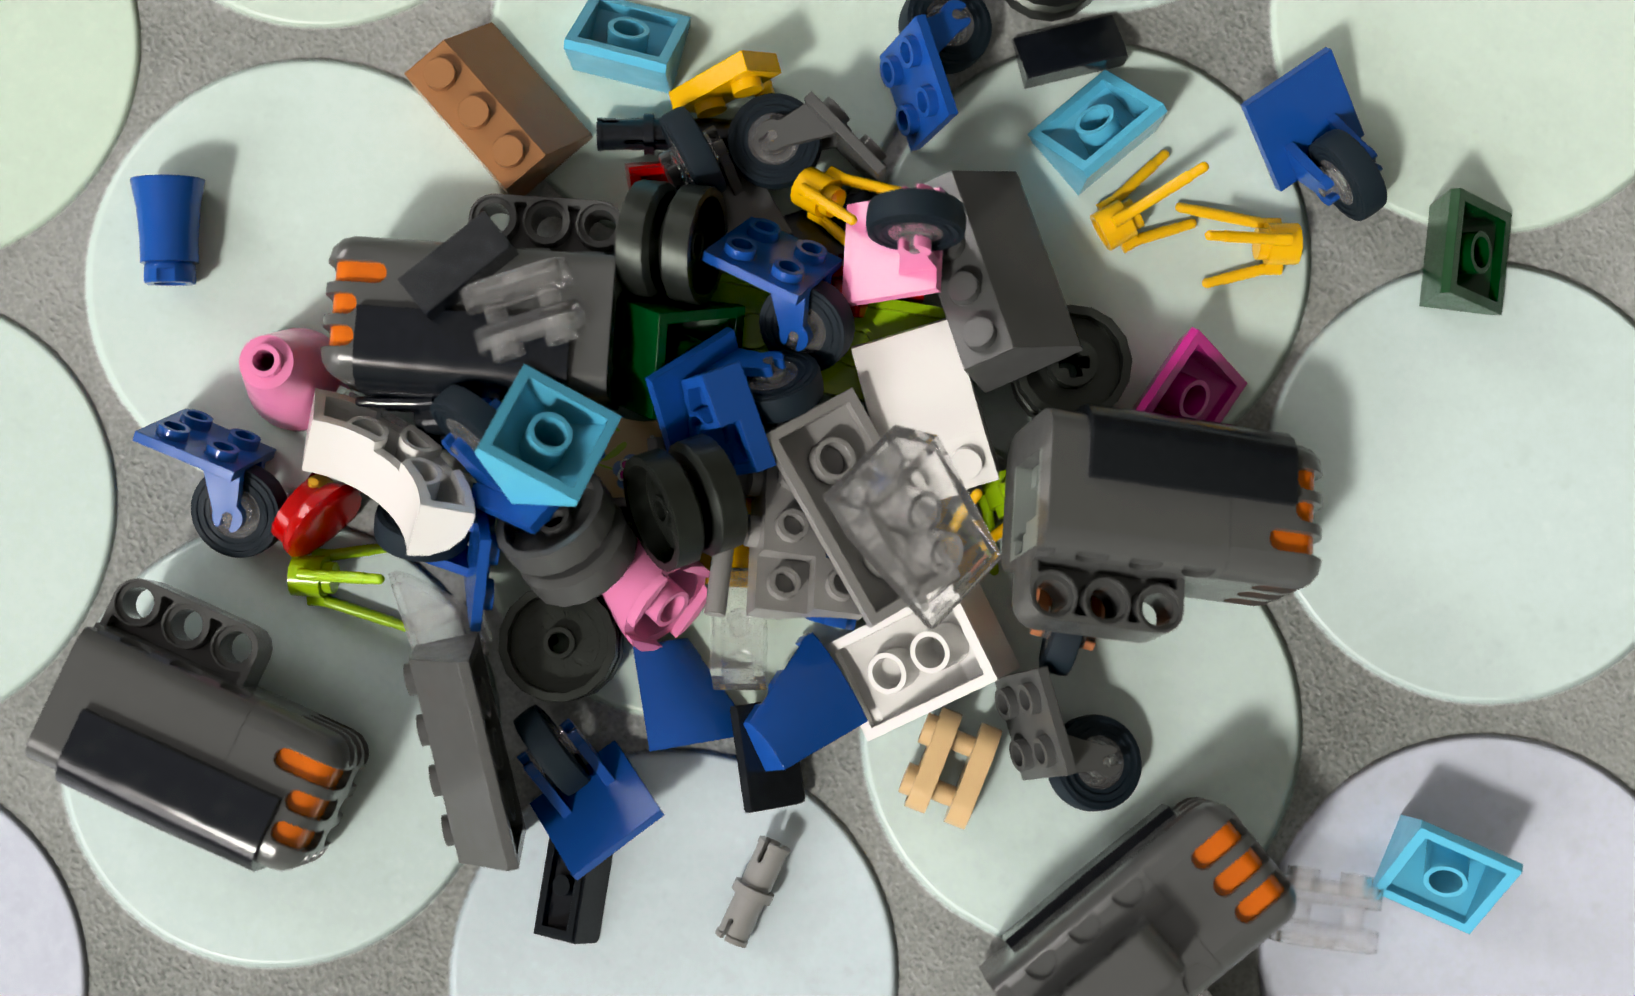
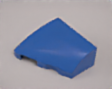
[681,361,776,475]
[743,632,868,771]
[633,638,736,751]

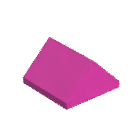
[1131,327,1248,423]

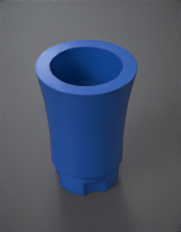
[130,175,206,286]

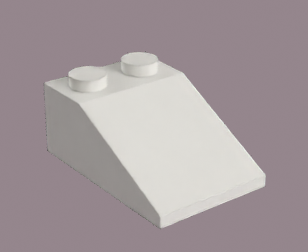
[851,318,999,503]
[824,572,1021,741]

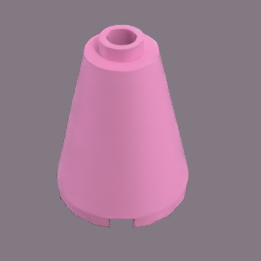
[239,328,350,431]
[599,535,710,652]

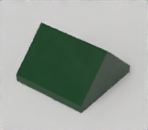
[1419,188,1512,315]

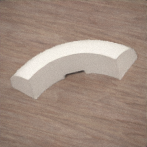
[302,388,476,556]

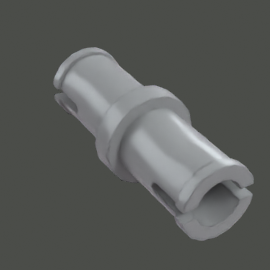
[715,836,791,948]

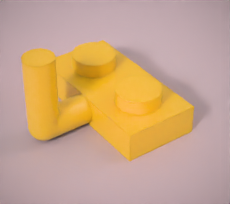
[668,50,782,132]

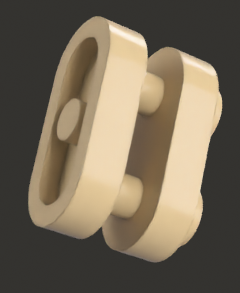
[898,707,1002,830]

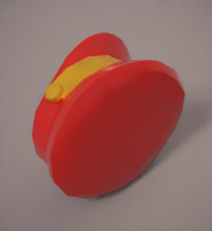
[271,473,362,557]

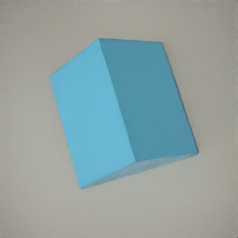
[564,0,691,94]
[1027,70,1168,196]
[475,364,622,507]
[1371,815,1523,934]

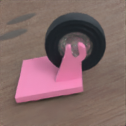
[842,183,966,307]

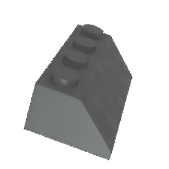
[915,170,1083,393]
[403,632,526,871]

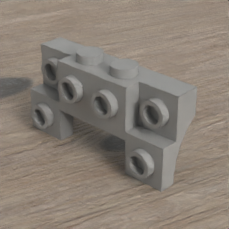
[743,411,869,620]

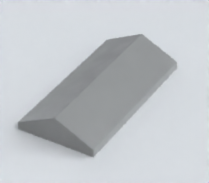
[766,388,959,628]

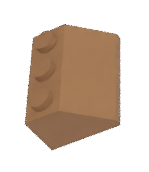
[404,22,593,196]

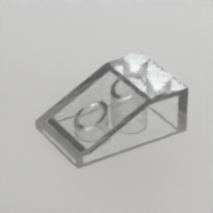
[823,425,1002,630]

